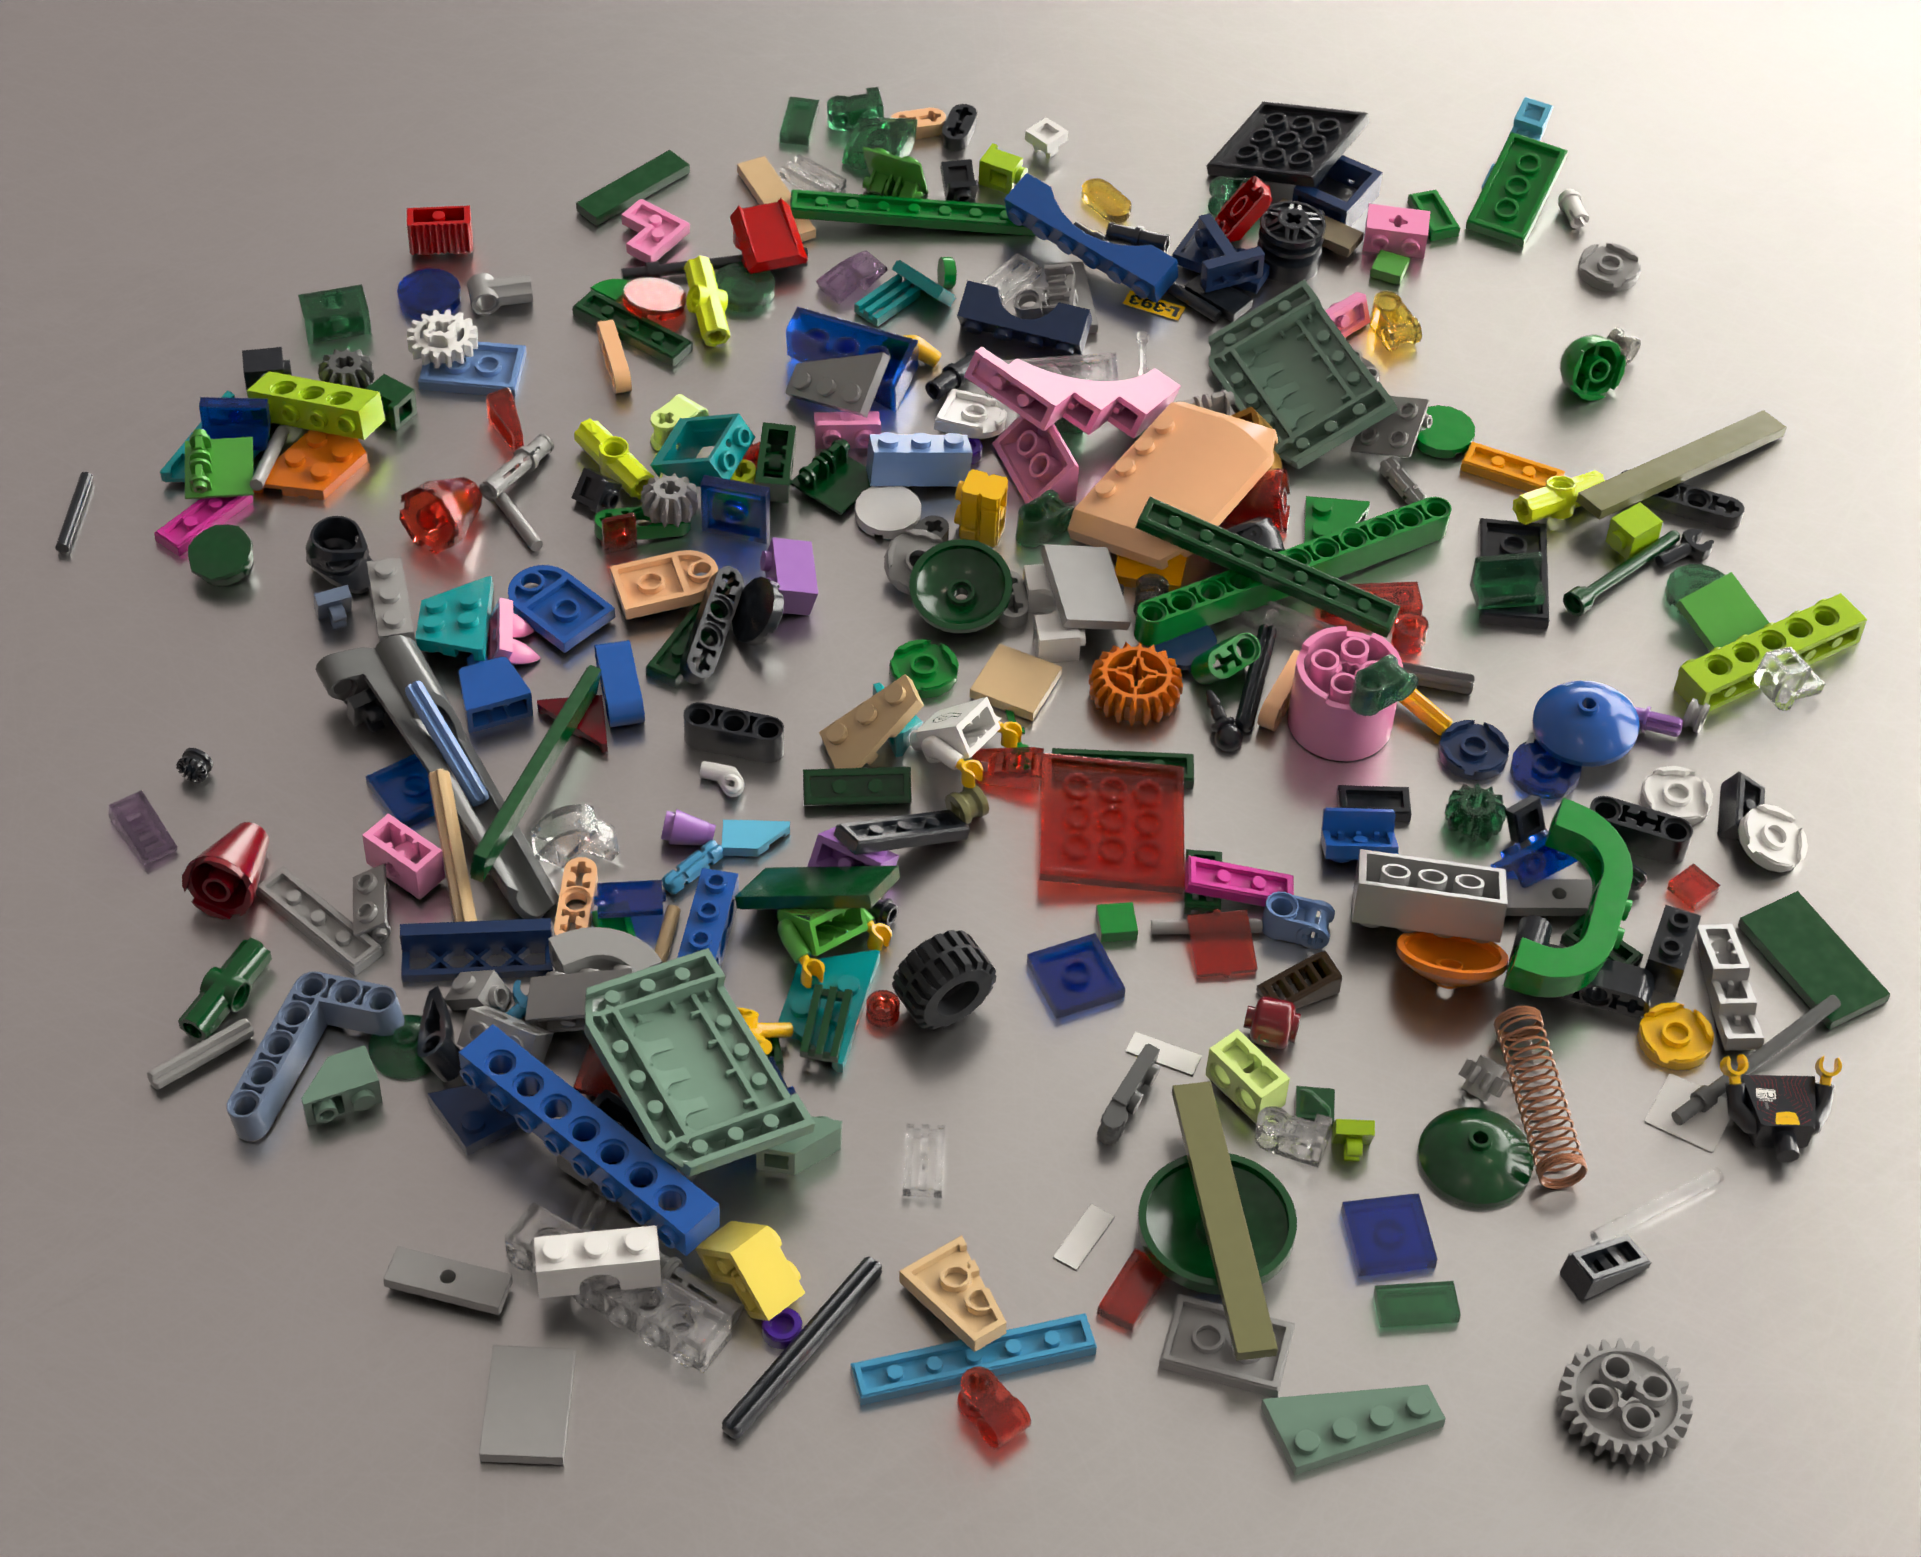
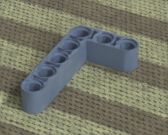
[226,971,405,1141]

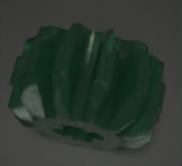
[1444,782,1506,844]

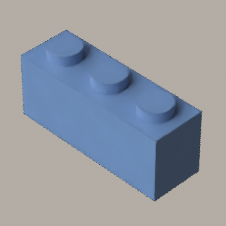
[866,432,973,486]

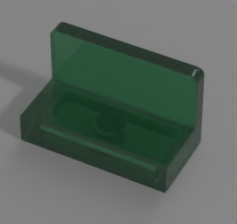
[1470,552,1546,610]

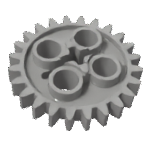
[1557,1338,1693,1464]

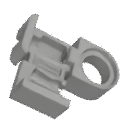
[1013,262,1079,319]

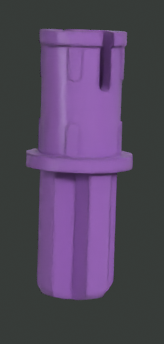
[1634,706,1683,737]

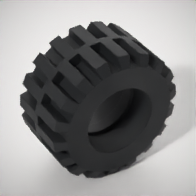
[892,930,997,1029]

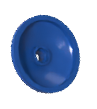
[1532,680,1639,767]

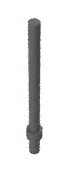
[1671,995,1841,1125]

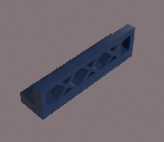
[400,918,553,983]

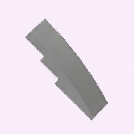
[1696,924,1764,1050]

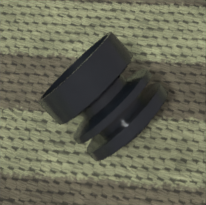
[1257,201,1326,284]

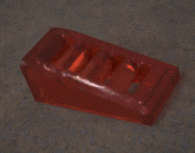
[486,388,524,454]
[971,747,1044,791]

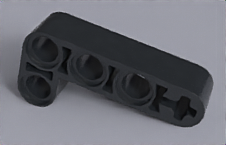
[1506,915,1656,1017]

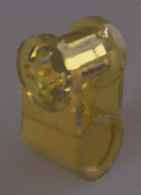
[1369,291,1422,351]

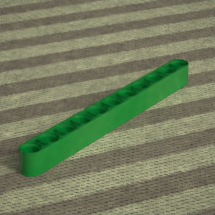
[1134,496,1452,646]

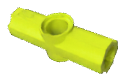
[684,256,731,347]
[574,418,655,499]
[1513,470,1605,525]

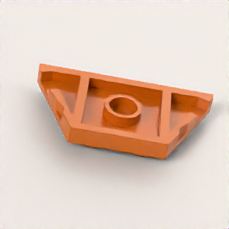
[254,430,368,500]

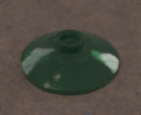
[368,1015,432,1079]

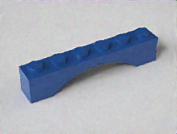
[1004,173,1179,303]

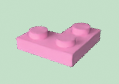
[621,199,690,263]

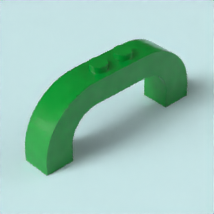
[1503,798,1633,997]

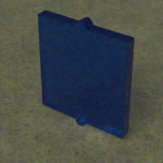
[594,880,666,918]

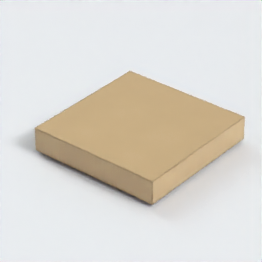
[969,643,1062,721]

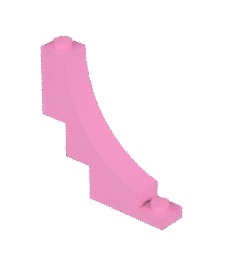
[964,347,1181,439]

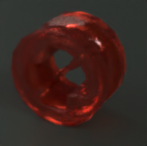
[866,990,900,1028]

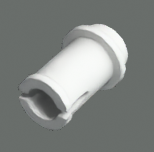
[1558,189,1589,229]

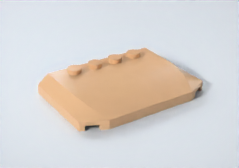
[1067,402,1278,570]

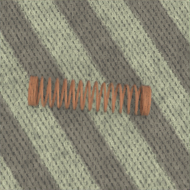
[1493,1005,1588,1189]

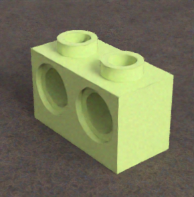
[1205,1029,1290,1124]

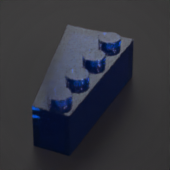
[786,306,919,412]

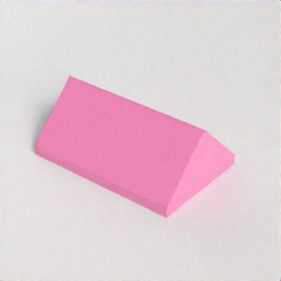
[992,416,1079,511]

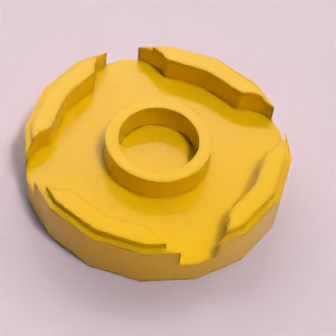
[1637,1002,1715,1070]

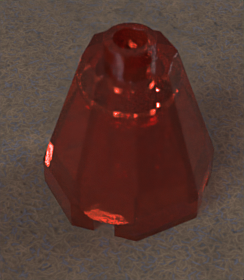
[399,477,483,554]

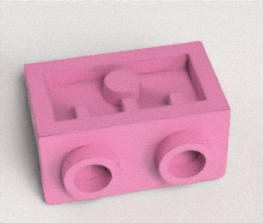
[814,411,881,449]

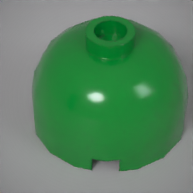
[1560,334,1626,401]

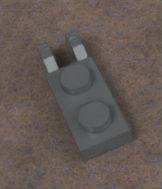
[1097,1043,1161,1146]

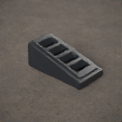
[1560,1234,1651,1300]

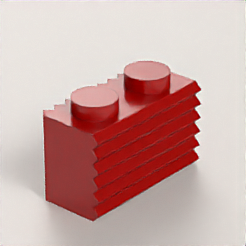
[407,205,473,256]

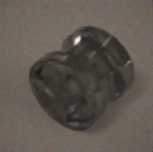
[1607,327,1641,366]

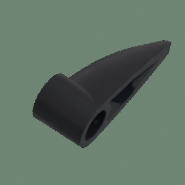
[417,986,461,1082]

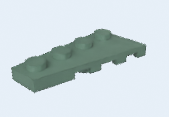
[1261,1385,1446,1476]

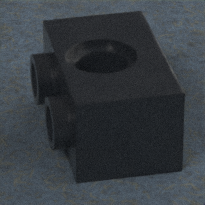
[1645,904,1701,997]

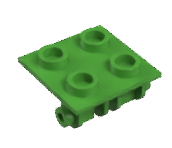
[862,147,929,199]
[185,429,254,499]

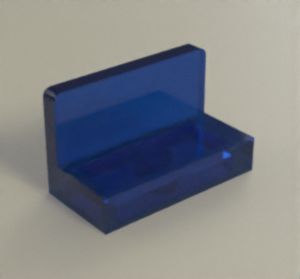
[199,397,271,451]

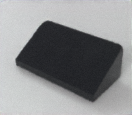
[1717,771,1765,841]

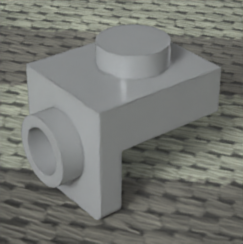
[445,970,513,1013]

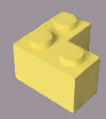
[695,1221,805,1321]

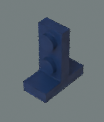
[1195,213,1265,293]

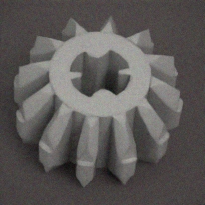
[641,473,698,528]

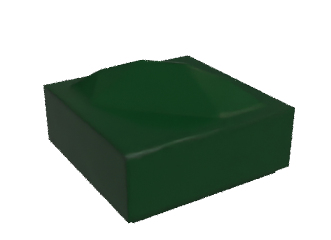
[1294,1086,1335,1128]

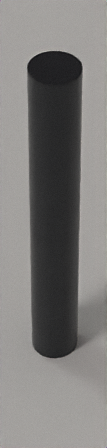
[55,472,94,553]

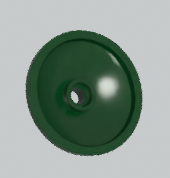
[909,539,1012,633]
[1417,1107,1534,1208]

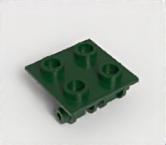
[791,439,872,515]

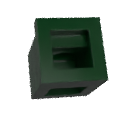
[366,374,417,432]

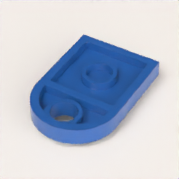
[508,565,616,653]

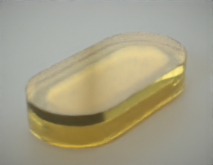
[1081,178,1132,223]

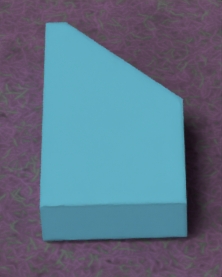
[721,820,790,857]

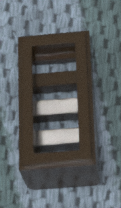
[1256,951,1342,1009]

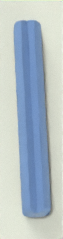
[405,681,489,806]

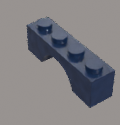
[957,280,1092,356]

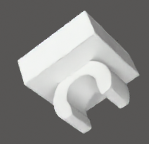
[1025,118,1068,159]

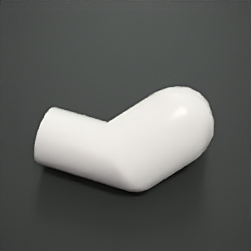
[700,761,745,797]

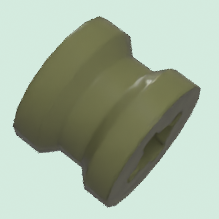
[945,784,989,825]

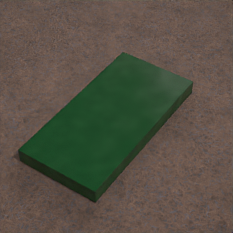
[735,866,901,910]
[1738,891,1890,1030]

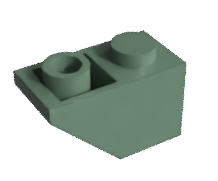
[301,1045,383,1126]
[756,1116,842,1175]

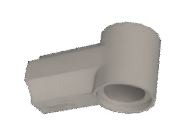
[467,273,533,316]

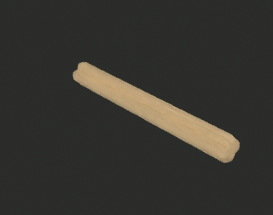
[428,769,477,922]

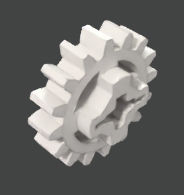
[407,309,478,368]

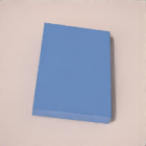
[418,341,527,398]

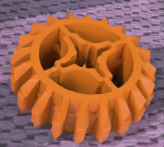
[1088,642,1183,727]

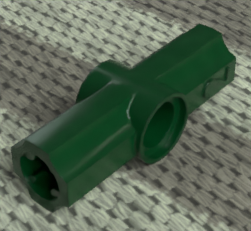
[178,937,272,1042]

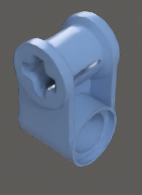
[1262,891,1335,949]

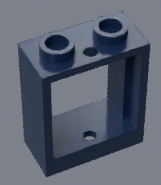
[1292,155,1383,227]

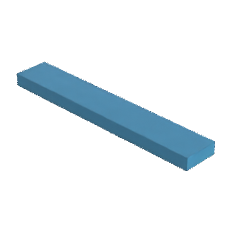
[850,1313,1097,1406]

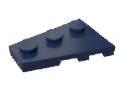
[427,1085,533,1156]

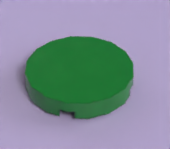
[1416,405,1475,459]
[889,639,959,699]

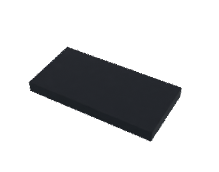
[1478,518,1549,629]

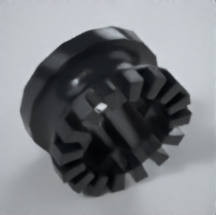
[176,748,214,783]

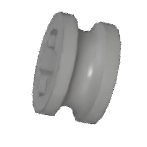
[1682,698,1710,733]

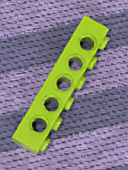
[1674,593,1867,712]

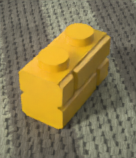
[954,469,1008,548]

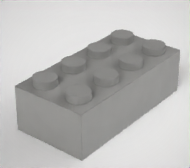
[1352,849,1507,943]

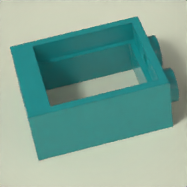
[650,413,756,487]

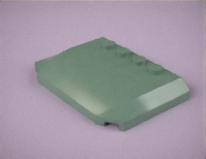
[1209,279,1398,469]
[584,948,815,1177]

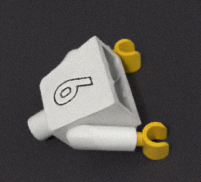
[910,697,1022,788]

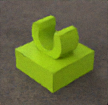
[1331,1119,1375,1162]

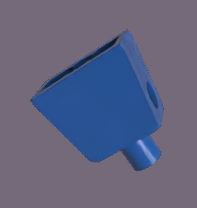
[458,653,533,734]

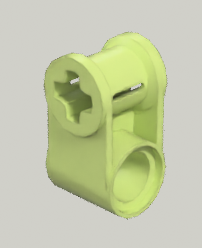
[650,394,709,452]

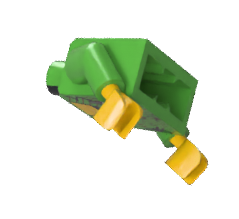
[777,908,892,988]

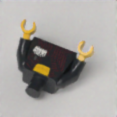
[1720,1054,1842,1163]

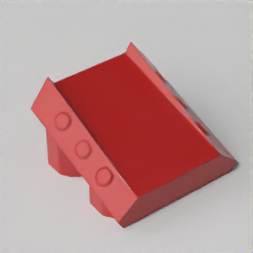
[1215,176,1272,242]
[730,197,808,274]

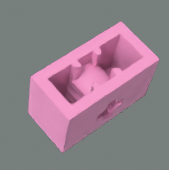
[1362,204,1430,259]
[362,813,445,900]

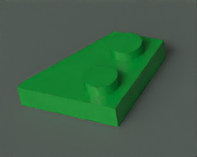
[1303,496,1370,543]

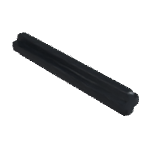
[1234,624,1277,733]

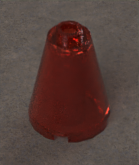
[1223,468,1290,534]

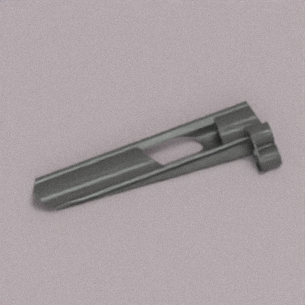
[315,635,559,919]

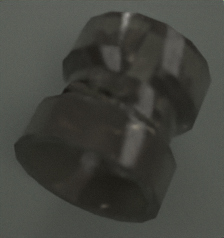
[1133,573,1170,615]

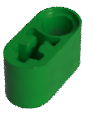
[1191,632,1261,685]

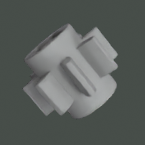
[1459,1054,1509,1102]

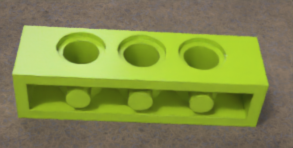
[247,371,385,440]

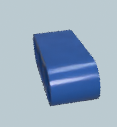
[594,640,645,728]

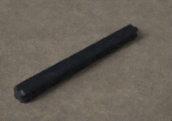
[722,1256,882,1439]

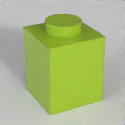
[1605,502,1663,560]

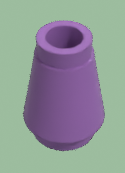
[661,809,716,845]

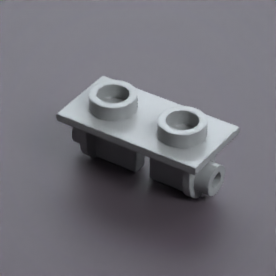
[353,864,391,943]

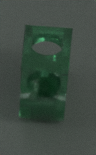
[827,87,884,131]

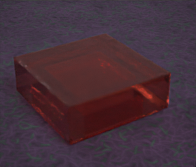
[1667,863,1721,911]

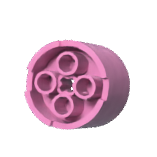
[1287,626,1403,761]

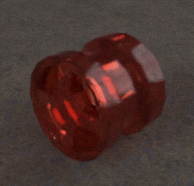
[1391,611,1429,655]

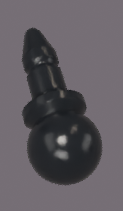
[1206,690,1243,752]

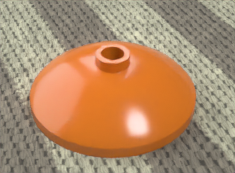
[1396,931,1509,989]

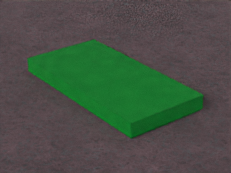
[1466,132,1568,247]

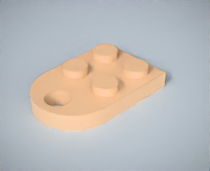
[610,550,718,620]

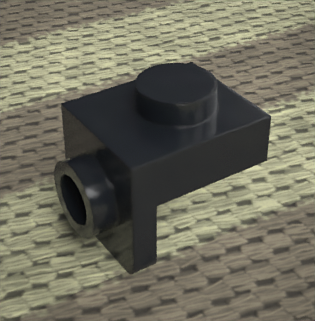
[940,159,979,202]
[571,467,623,513]

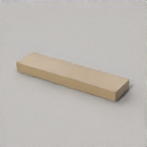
[737,156,816,242]

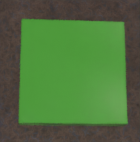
[1676,572,1769,652]

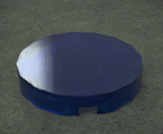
[397,268,461,319]
[1510,739,1582,800]

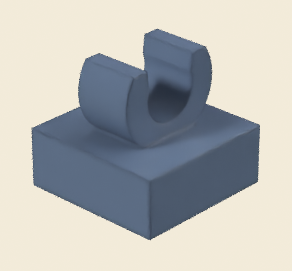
[314,585,352,630]

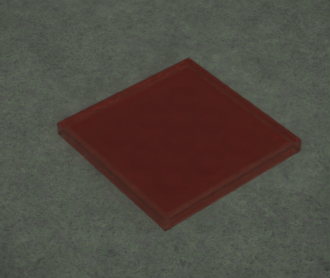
[1038,753,1185,894]

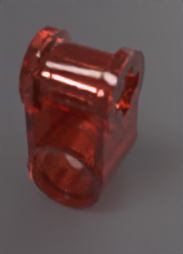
[957,1367,1031,1449]

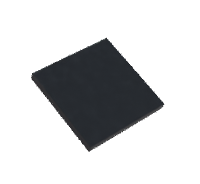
[1206,101,1370,188]

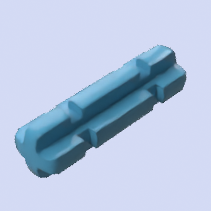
[662,840,723,895]

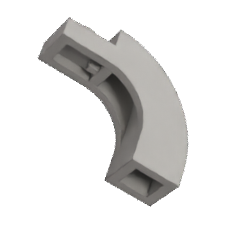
[548,927,662,974]

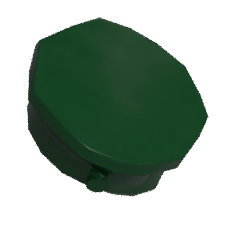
[188,524,253,587]

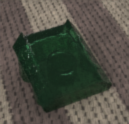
[842,116,918,170]

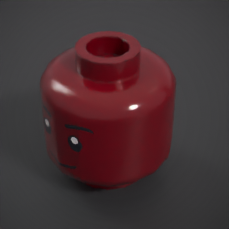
[1243,996,1301,1050]

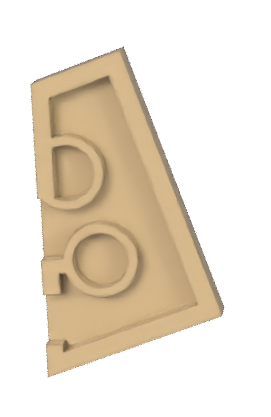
[819,674,924,769]
[899,1235,1007,1352]

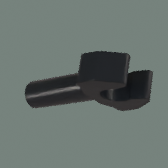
[1655,529,1714,568]

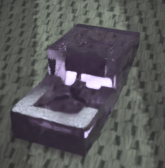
[816,250,888,305]

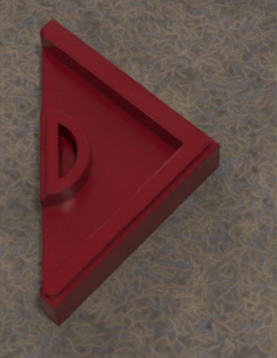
[537,695,608,753]

